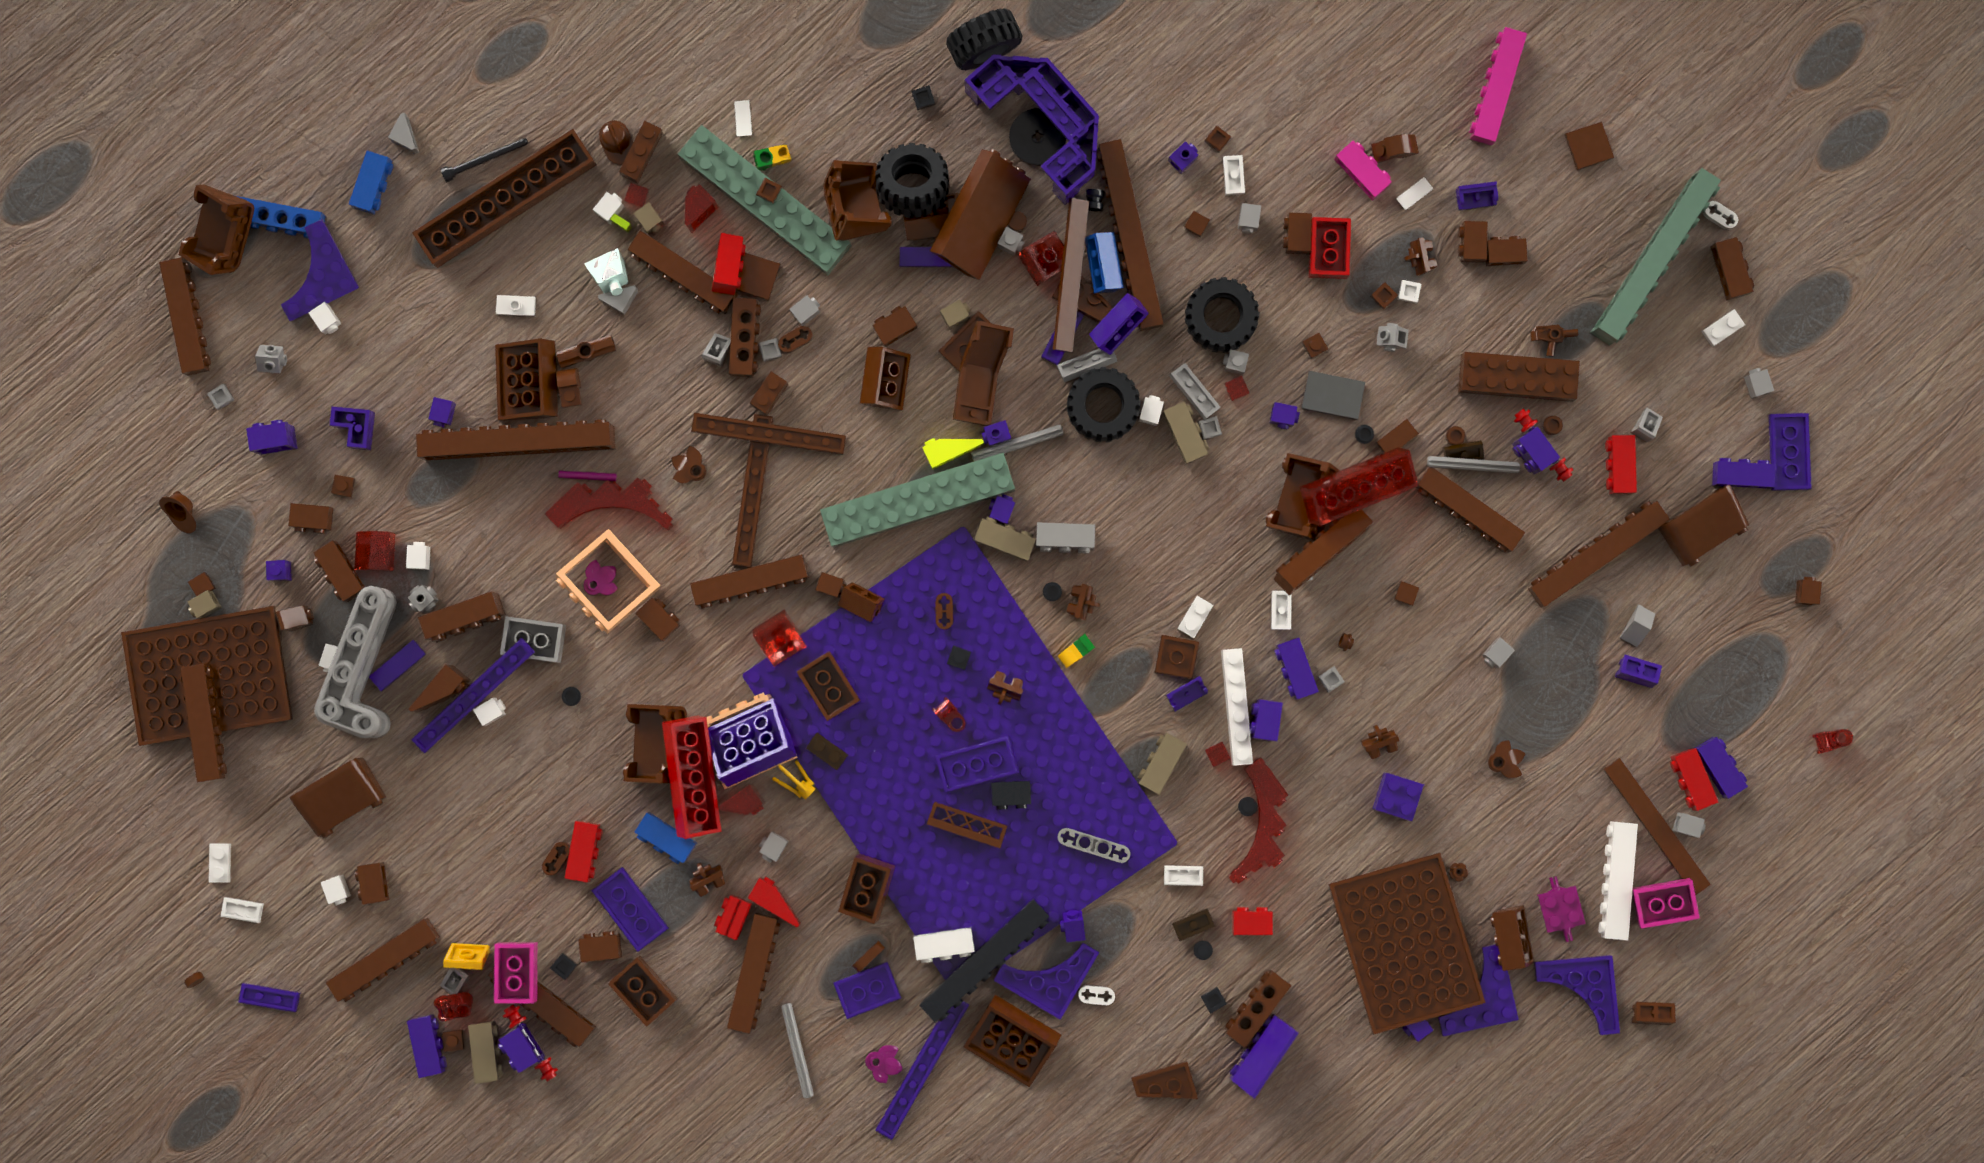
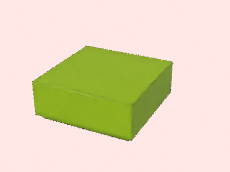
[610,214,632,233]

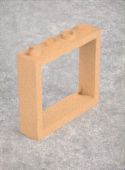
[556,529,660,634]
[707,692,798,789]

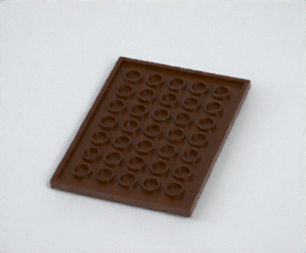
[121,606,293,746]
[1328,853,1486,1035]

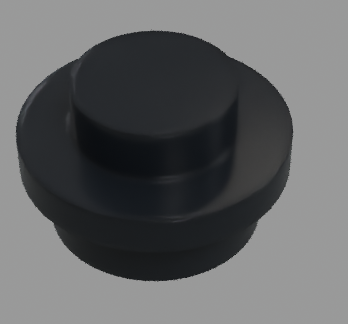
[1355,425,1374,444]
[1043,582,1062,601]
[562,687,581,706]
[1238,797,1258,816]
[1193,940,1213,960]

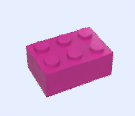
[1632,878,1700,929]
[494,942,538,1003]

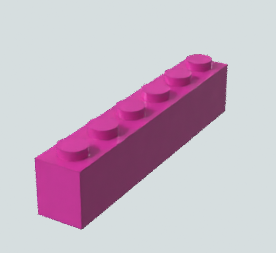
[1469,27,1527,146]

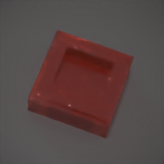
[624,183,649,207]
[1224,376,1249,401]
[1205,742,1231,767]

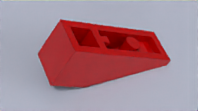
[748,876,800,928]

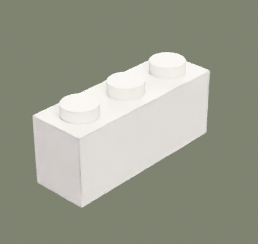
[913,927,975,963]

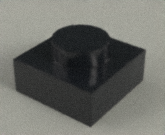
[911,85,935,110]
[947,646,971,670]
[550,953,578,980]
[1200,987,1227,1014]

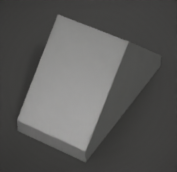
[388,113,419,154]
[598,285,638,315]
[702,333,731,367]
[1631,407,1663,442]
[1619,604,1655,647]
[440,968,474,997]

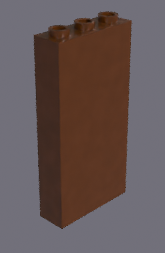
[930,149,1031,280]

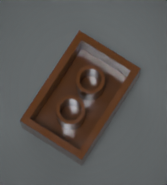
[796,651,861,721]
[838,853,895,924]
[608,956,678,1027]

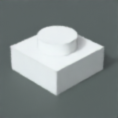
[1398,280,1421,303]

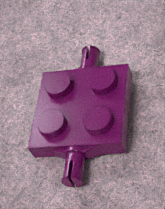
[1537,876,1586,942]

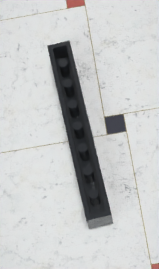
[919,898,1049,1022]

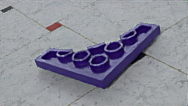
[281,219,359,321]
[994,942,1099,1020]
[1438,945,1519,1036]
[1534,955,1620,1035]

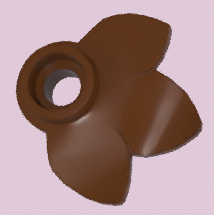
[671,446,706,484]
[1488,740,1525,778]

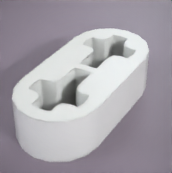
[1703,201,1738,230]
[1078,985,1115,1005]

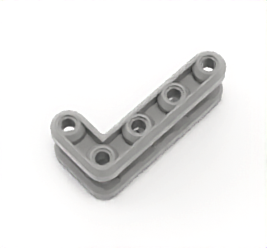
[314,586,397,738]

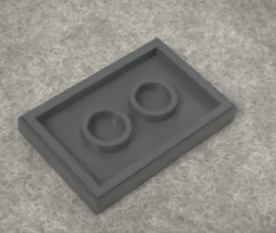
[1301,371,1365,420]

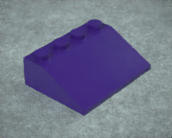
[708,699,797,787]
[1230,1014,1299,1099]

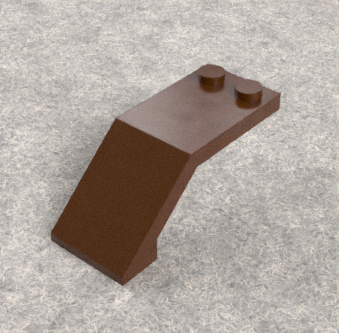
[953,321,1014,426]

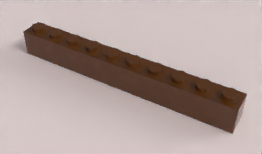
[1096,139,1164,332]

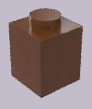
[816,572,846,598]
[1795,577,1822,606]

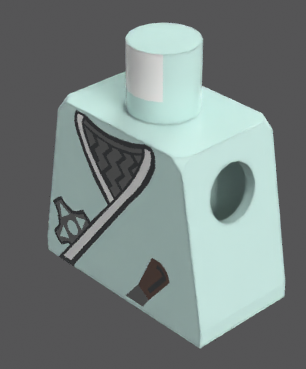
[585,248,628,296]

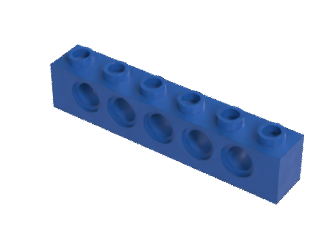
[237,196,326,239]

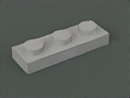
[1057,349,1118,382]
[1169,363,1221,420]

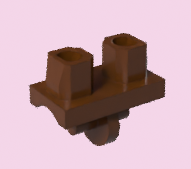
[1404,237,1437,276]
[1067,584,1100,621]
[987,671,1023,705]
[1361,725,1399,759]
[689,862,725,897]

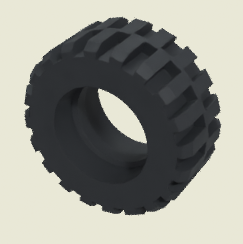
[946,8,1023,71]
[875,143,949,218]
[1185,277,1259,353]
[1067,367,1141,442]

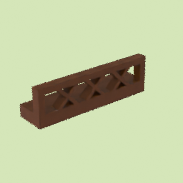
[927,802,1007,848]

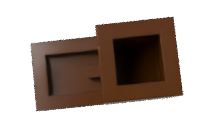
[1371,134,1419,163]
[556,368,582,408]

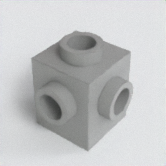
[1377,323,1409,352]
[255,345,287,373]
[408,585,439,613]

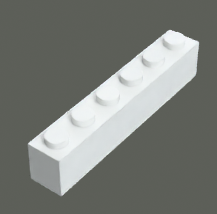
[1221,648,1253,766]
[1598,821,1638,940]

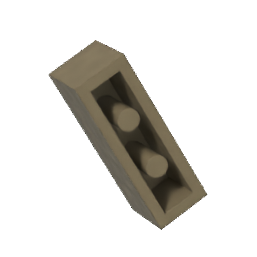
[1163,401,1209,465]
[973,517,1036,561]
[1137,733,1187,795]
[468,1020,504,1083]

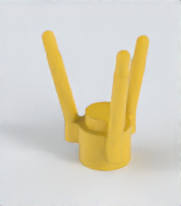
[772,760,815,800]

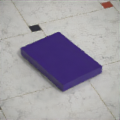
[833,961,901,1019]

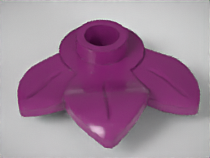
[583,560,618,596]
[865,1045,902,1083]

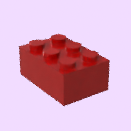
[1309,217,1351,279]

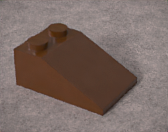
[408,664,471,712]

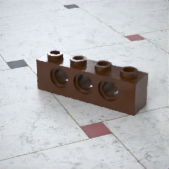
[729,298,761,377]
[1225,970,1292,1048]

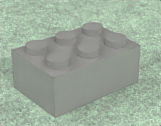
[1036,522,1095,554]
[500,616,566,663]

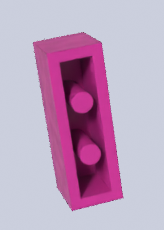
[1334,141,1392,201]

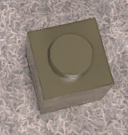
[633,202,664,235]
[940,299,971,329]
[187,590,222,619]

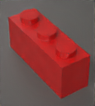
[712,233,746,295]
[1605,435,1637,494]
[1670,748,1719,811]
[565,821,603,882]

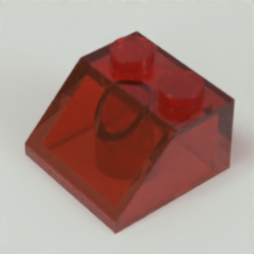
[685,184,719,234]
[1017,230,1064,287]
[354,531,395,571]
[752,609,807,667]
[718,784,766,815]

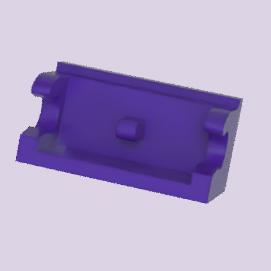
[1456,181,1498,210]
[1615,654,1662,688]
[1165,676,1208,712]

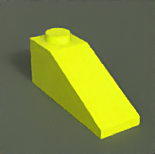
[922,438,984,469]

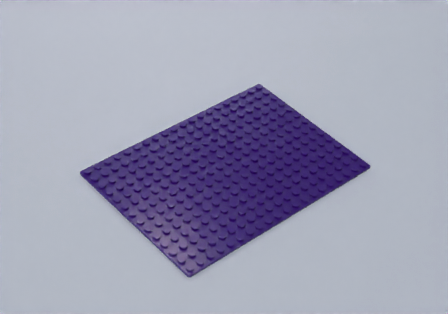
[743,527,1177,980]

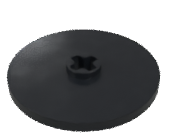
[1009,108,1066,165]

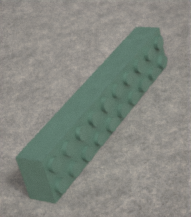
[678,125,852,275]
[1590,168,1721,345]
[820,452,1015,548]

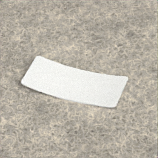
[734,100,752,136]
[1397,177,1433,210]

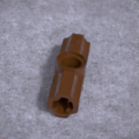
[556,335,616,368]

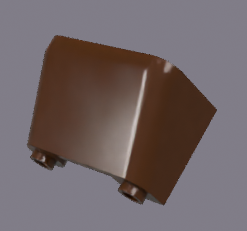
[823,160,892,241]
[178,185,254,275]
[1266,453,1340,541]
[1658,484,1750,567]
[623,704,687,783]
[290,758,386,839]

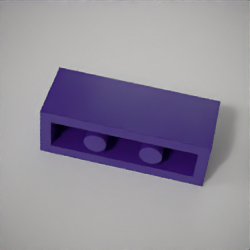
[1089,293,1149,355]
[1712,458,1776,489]
[1274,637,1319,700]
[1695,737,1748,799]
[407,1014,447,1078]

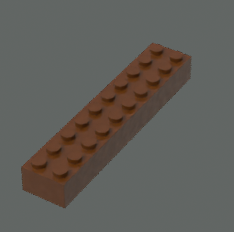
[412,129,597,268]
[416,419,616,461]

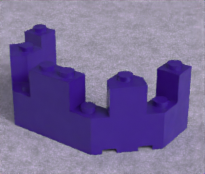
[964,54,1099,205]

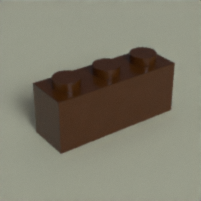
[619,120,663,184]
[1710,237,1754,301]
[313,540,365,602]

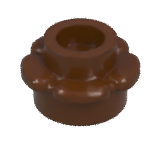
[1338,633,1354,651]
[1449,863,1468,882]

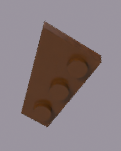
[1052,276,1112,323]
[1131,1061,1198,1099]

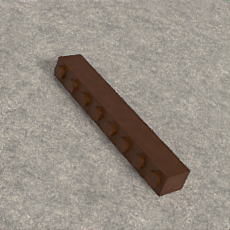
[1528,500,1670,608]

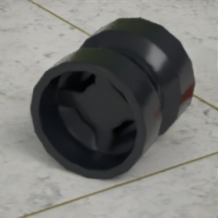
[1085,189,1105,212]

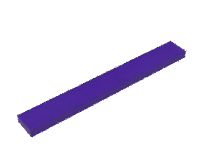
[411,638,535,754]
[875,1001,969,1140]

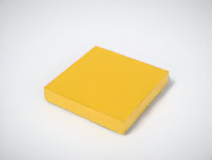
[443,943,490,970]

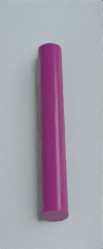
[558,470,617,481]

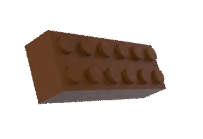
[1458,352,1580,402]

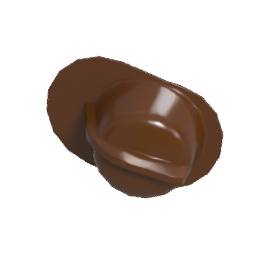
[599,120,633,165]
[159,491,196,533]

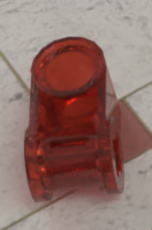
[932,697,966,733]
[1812,729,1853,754]
[433,992,473,1021]

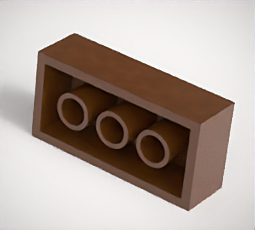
[418,591,506,643]

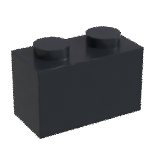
[991,781,1031,810]

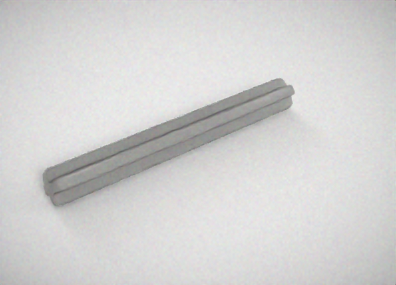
[971,425,1063,461]
[1427,456,1520,473]
[781,1003,814,1098]

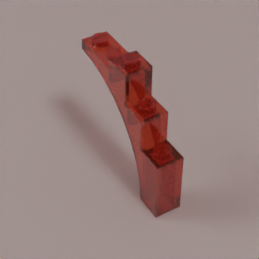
[545,478,674,531]
[1227,757,1288,884]

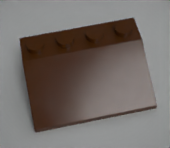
[495,338,558,421]
[963,994,1061,1087]

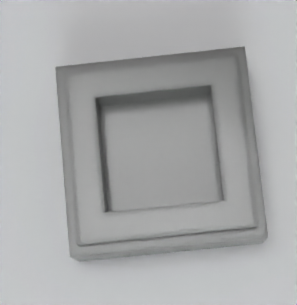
[759,338,782,362]
[207,384,234,410]
[1198,416,1222,440]
[1318,666,1345,693]

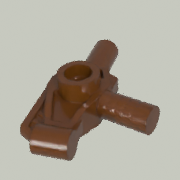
[1530,325,1578,357]

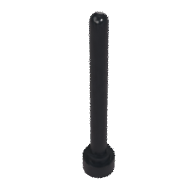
[440,138,528,183]

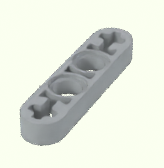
[1057,828,1130,863]

